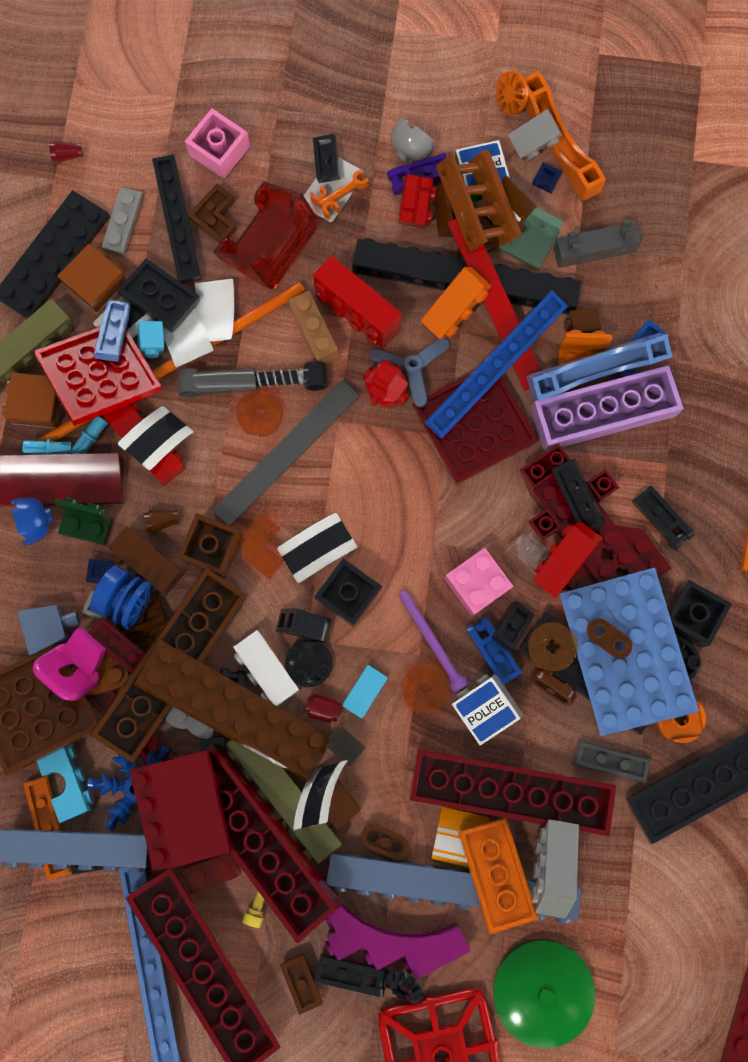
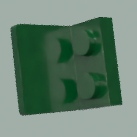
[54,497,113,546]

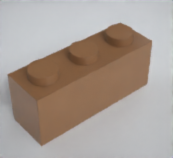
[288,291,339,365]

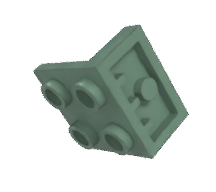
[500,207,564,270]

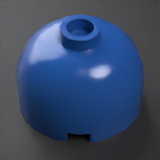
[11,497,53,546]

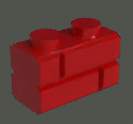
[398,174,436,228]

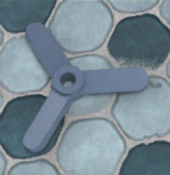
[369,339,449,407]

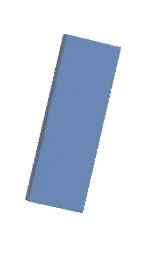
[94,300,131,362]

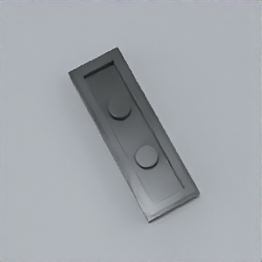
[573,740,651,783]

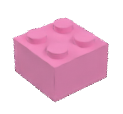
[185,108,250,179]
[444,548,514,617]

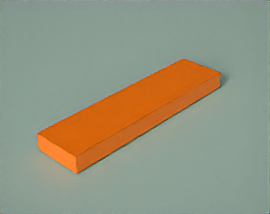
[23,775,72,881]

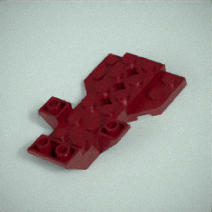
[520,444,672,590]

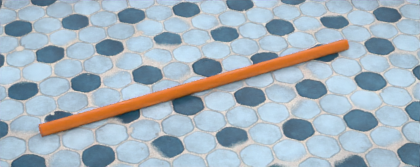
[27,282,305,455]

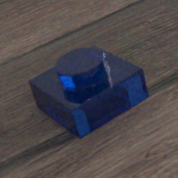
[532,162,563,194]
[86,559,115,584]

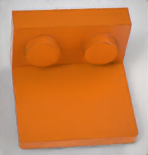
[557,330,612,366]

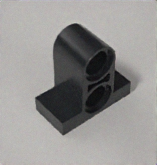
[276,608,332,643]

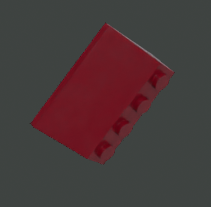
[130,750,232,871]

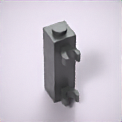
[553,220,642,268]

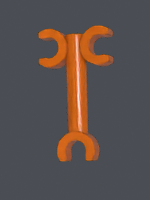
[310,170,369,220]

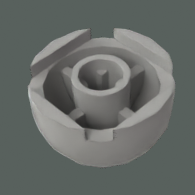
[391,118,436,163]

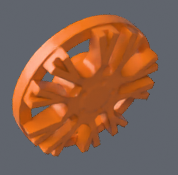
[495,70,528,115]

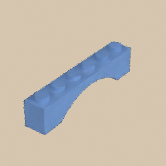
[526,333,673,401]

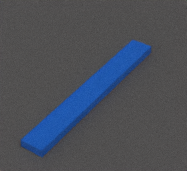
[424,290,568,439]

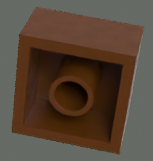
[177,513,244,579]

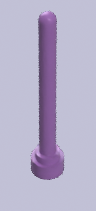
[399,590,470,693]

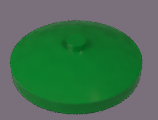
[493,939,595,1048]

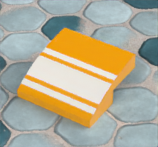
[431,807,490,869]

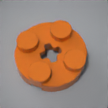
[656,701,706,743]

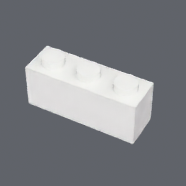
[233,630,301,706]

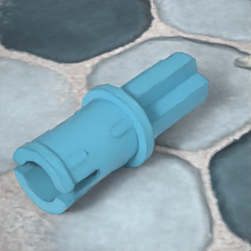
[71,416,109,454]
[22,439,71,455]

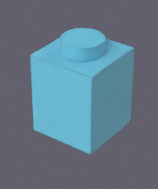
[137,321,164,358]

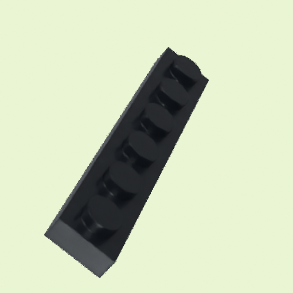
[152,154,202,284]

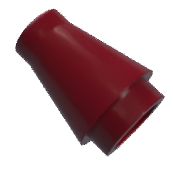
[49,140,83,163]

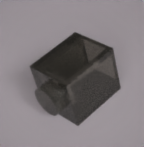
[327,728,366,767]

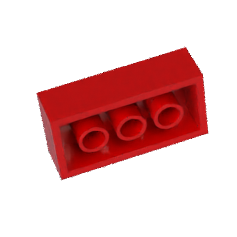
[313,255,402,349]

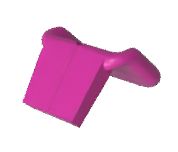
[33,627,106,701]

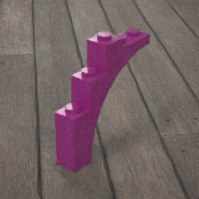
[322,876,470,980]

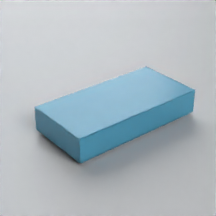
[342,665,388,719]

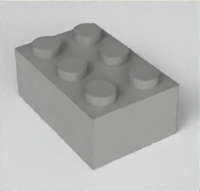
[531,819,579,918]

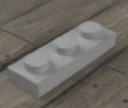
[101,187,144,256]

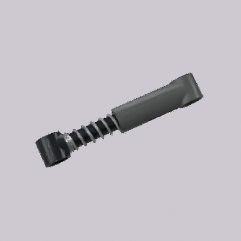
[177,361,328,398]

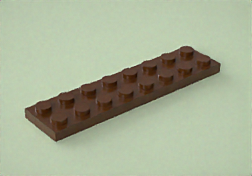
[133,640,330,781]

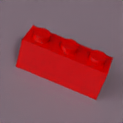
[532,521,603,598]

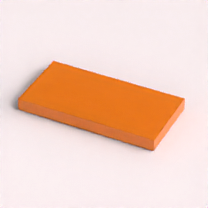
[458,818,539,935]

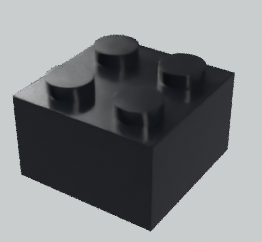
[315,558,382,628]
[667,580,732,648]

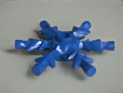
[87,744,170,832]

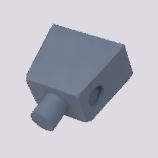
[17,605,81,655]

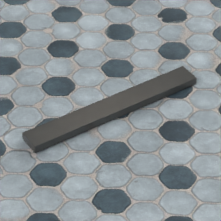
[213,380,359,526]

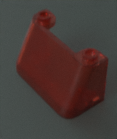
[213,181,318,289]

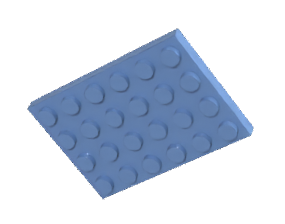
[560,568,699,736]

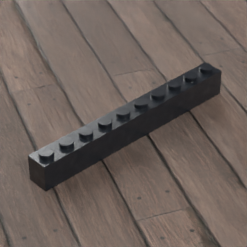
[352,238,581,315]

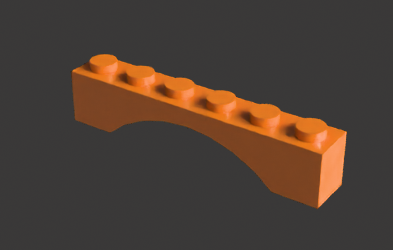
[519,71,606,202]

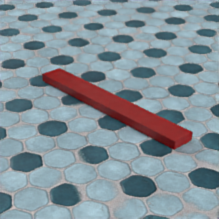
[448,219,541,391]

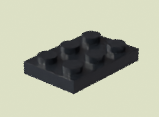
[117,258,200,333]

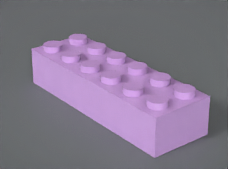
[530,365,684,452]

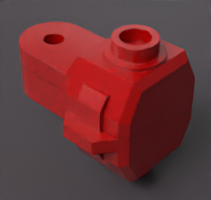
[363,360,410,408]

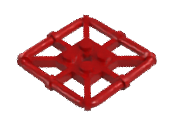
[378,988,500,1062]

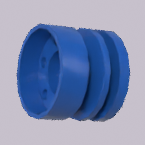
[90,566,154,629]

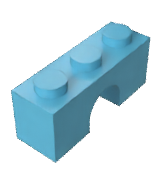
[37,744,94,823]

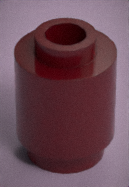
[305,694,342,723]

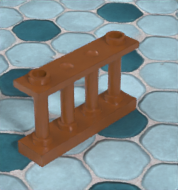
[436,150,522,252]

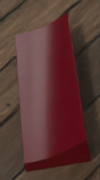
[0,453,124,507]

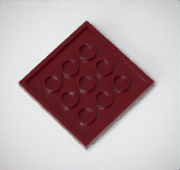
[412,374,539,485]

